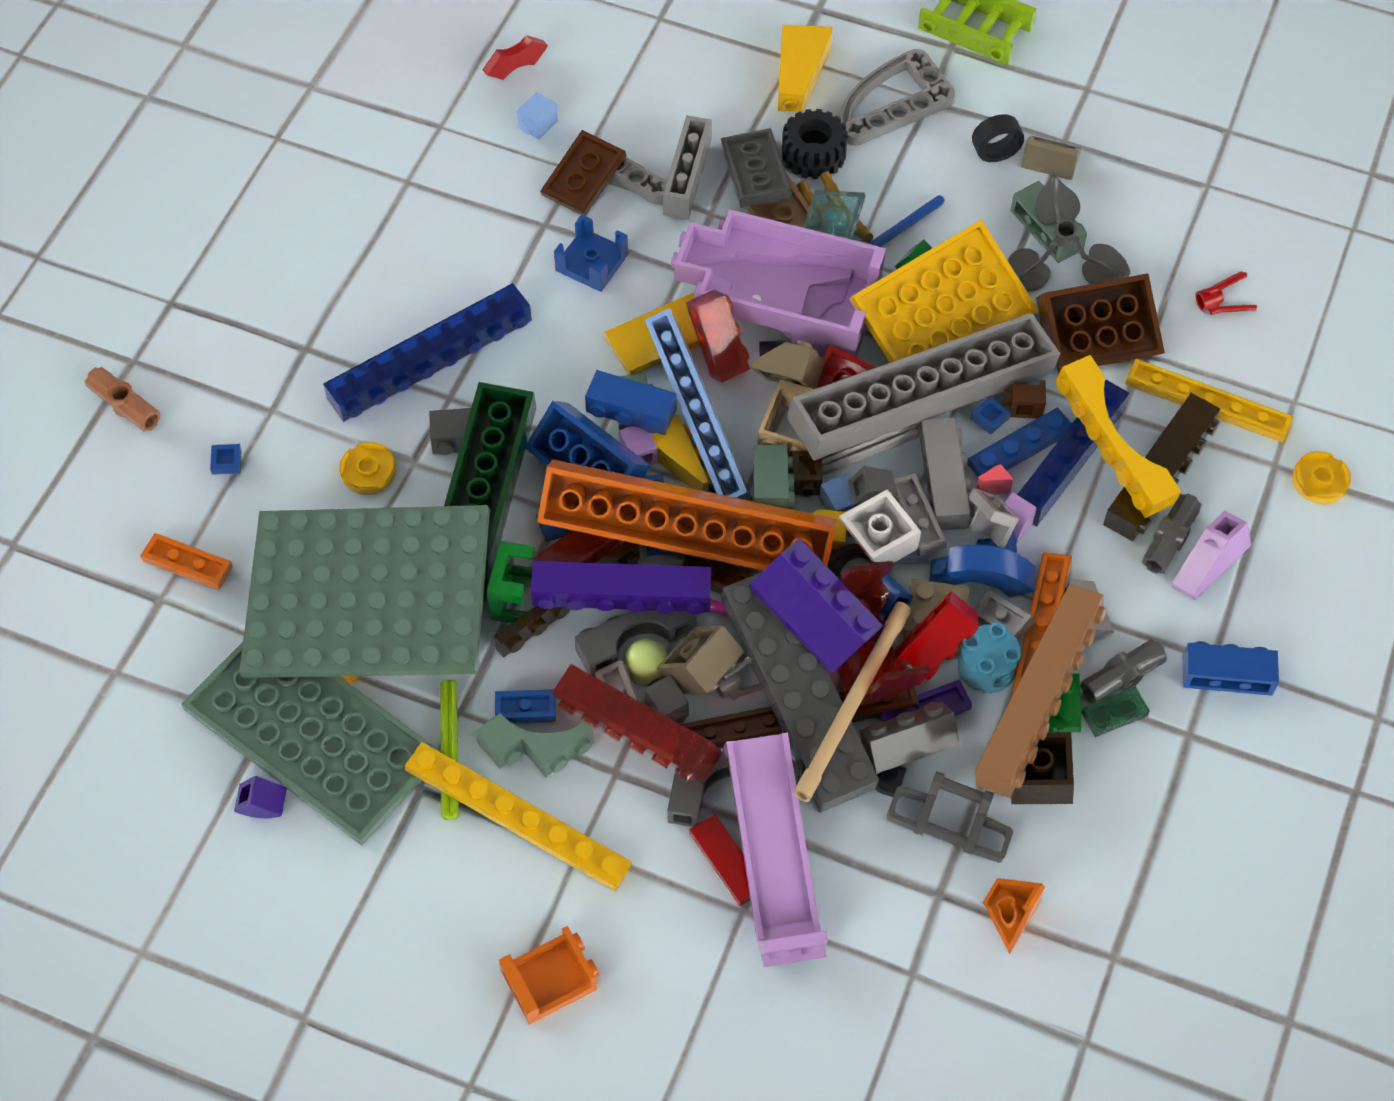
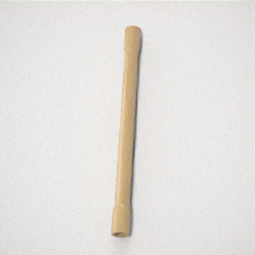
[793,602,912,802]

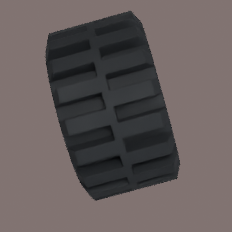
[781,109,848,179]

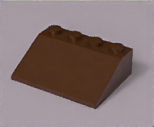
[1036,273,1165,373]

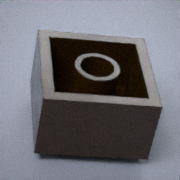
[1011,732,1074,804]

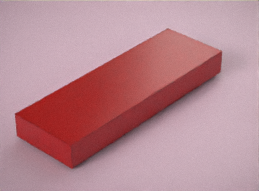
[689,814,750,906]

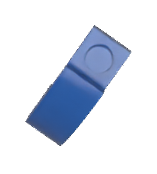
[929,545,1036,598]

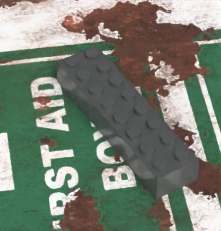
[721,572,879,813]

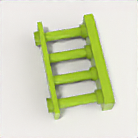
[918,0,1037,65]

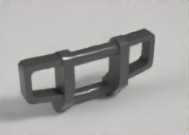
[886,771,1013,863]

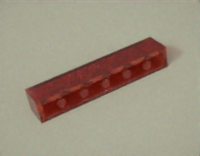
[551,664,723,784]

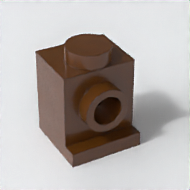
[1004,380,1046,419]

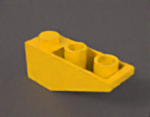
[651,415,712,492]

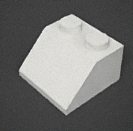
[839,489,921,563]

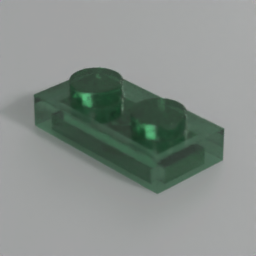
[1081,686,1150,737]

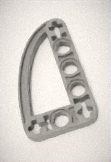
[840,49,955,146]

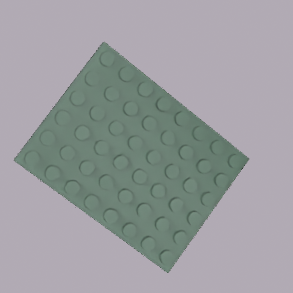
[239,505,490,678]

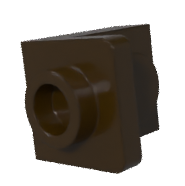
[793,451,822,497]

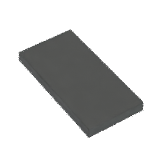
[721,128,792,208]

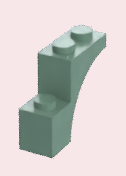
[476,713,594,777]

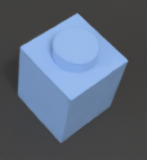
[517,92,558,139]

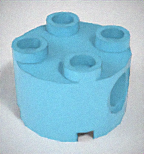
[958,622,1021,694]

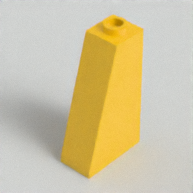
[778,24,833,112]

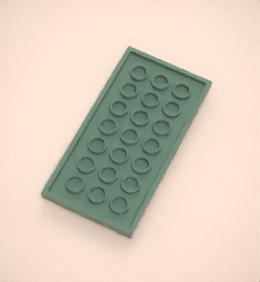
[181,642,442,846]

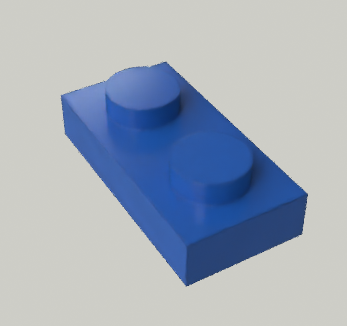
[495,689,556,723]

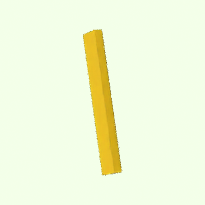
[1125,359,1294,443]

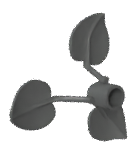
[1007,176,1131,291]

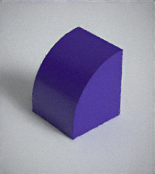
[234,776,287,818]

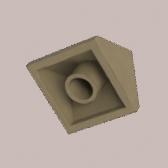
[1021,136,1082,180]

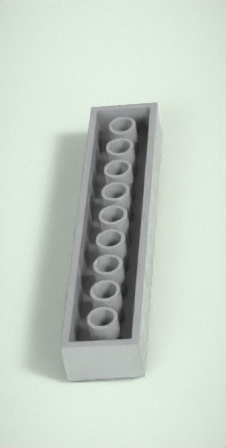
[787,313,1060,461]

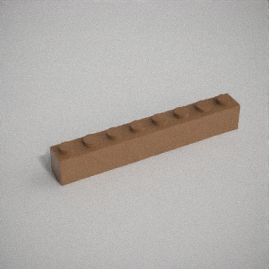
[975,583,1106,798]

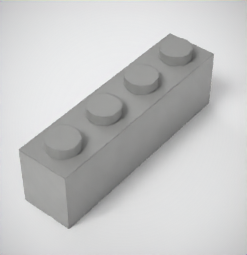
[663,115,712,220]
[919,418,974,530]

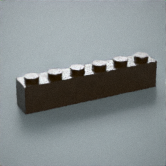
[1103,393,1220,542]

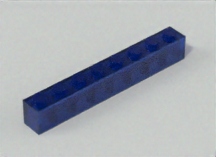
[323,283,532,422]

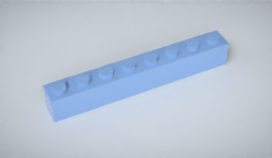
[645,308,754,502]

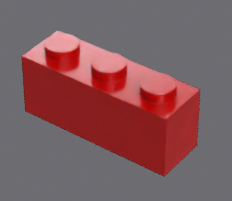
[891,591,979,686]

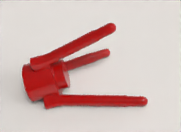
[1195,271,1257,315]

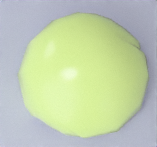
[623,638,669,685]

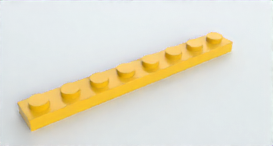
[405,742,632,892]

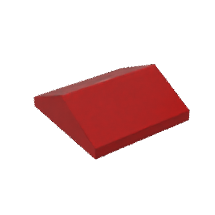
[816,344,877,389]

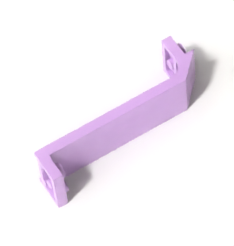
[723,732,828,967]

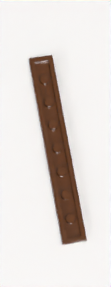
[678,679,919,749]

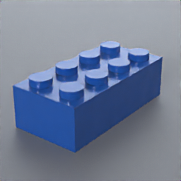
[526,401,651,478]

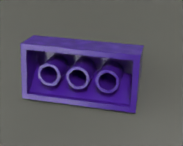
[749,538,883,674]

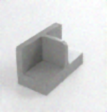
[969,488,1019,548]

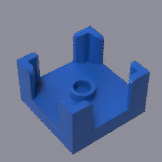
[554,214,628,292]

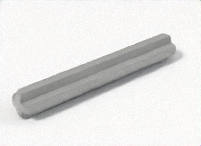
[822,424,919,476]

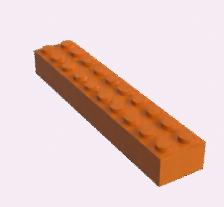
[537,459,837,571]

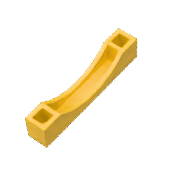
[1055,355,1182,518]

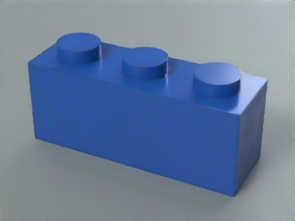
[585,370,677,435]
[1182,641,1279,696]

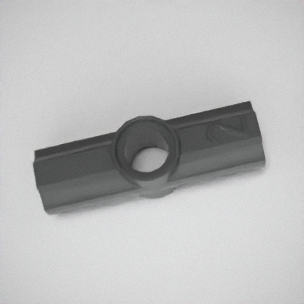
[1142,493,1202,574]
[1080,639,1168,705]

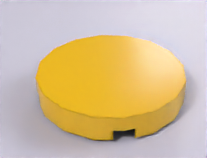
[339,442,397,494]
[1292,451,1351,504]

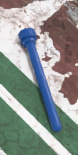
[868,195,945,247]

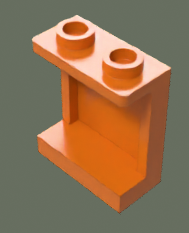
[498,926,600,1025]

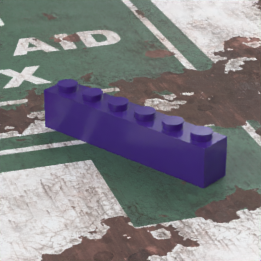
[531,561,711,614]

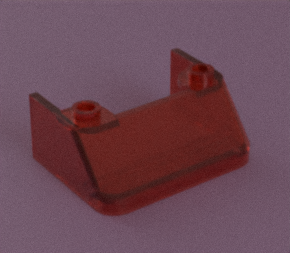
[837,561,930,708]

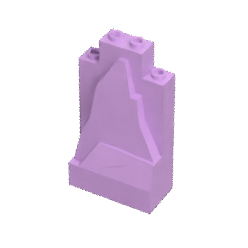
[671,209,886,357]

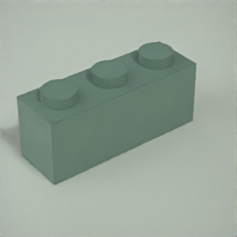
[1010,181,1087,263]
[753,445,795,509]

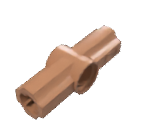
[84,367,161,432]

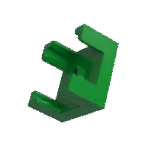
[487,541,535,623]

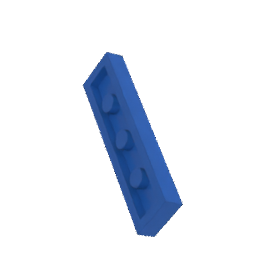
[967,407,1075,477]

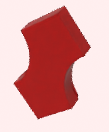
[482,35,548,80]

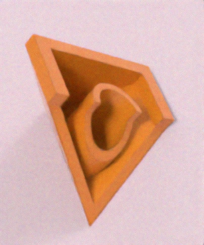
[982,878,1045,954]

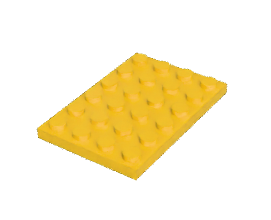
[850,220,1039,363]

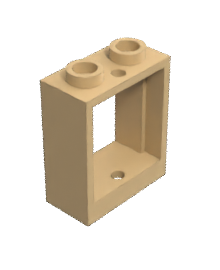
[758,379,815,456]

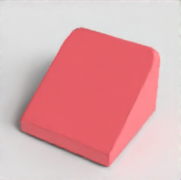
[976,464,1013,495]

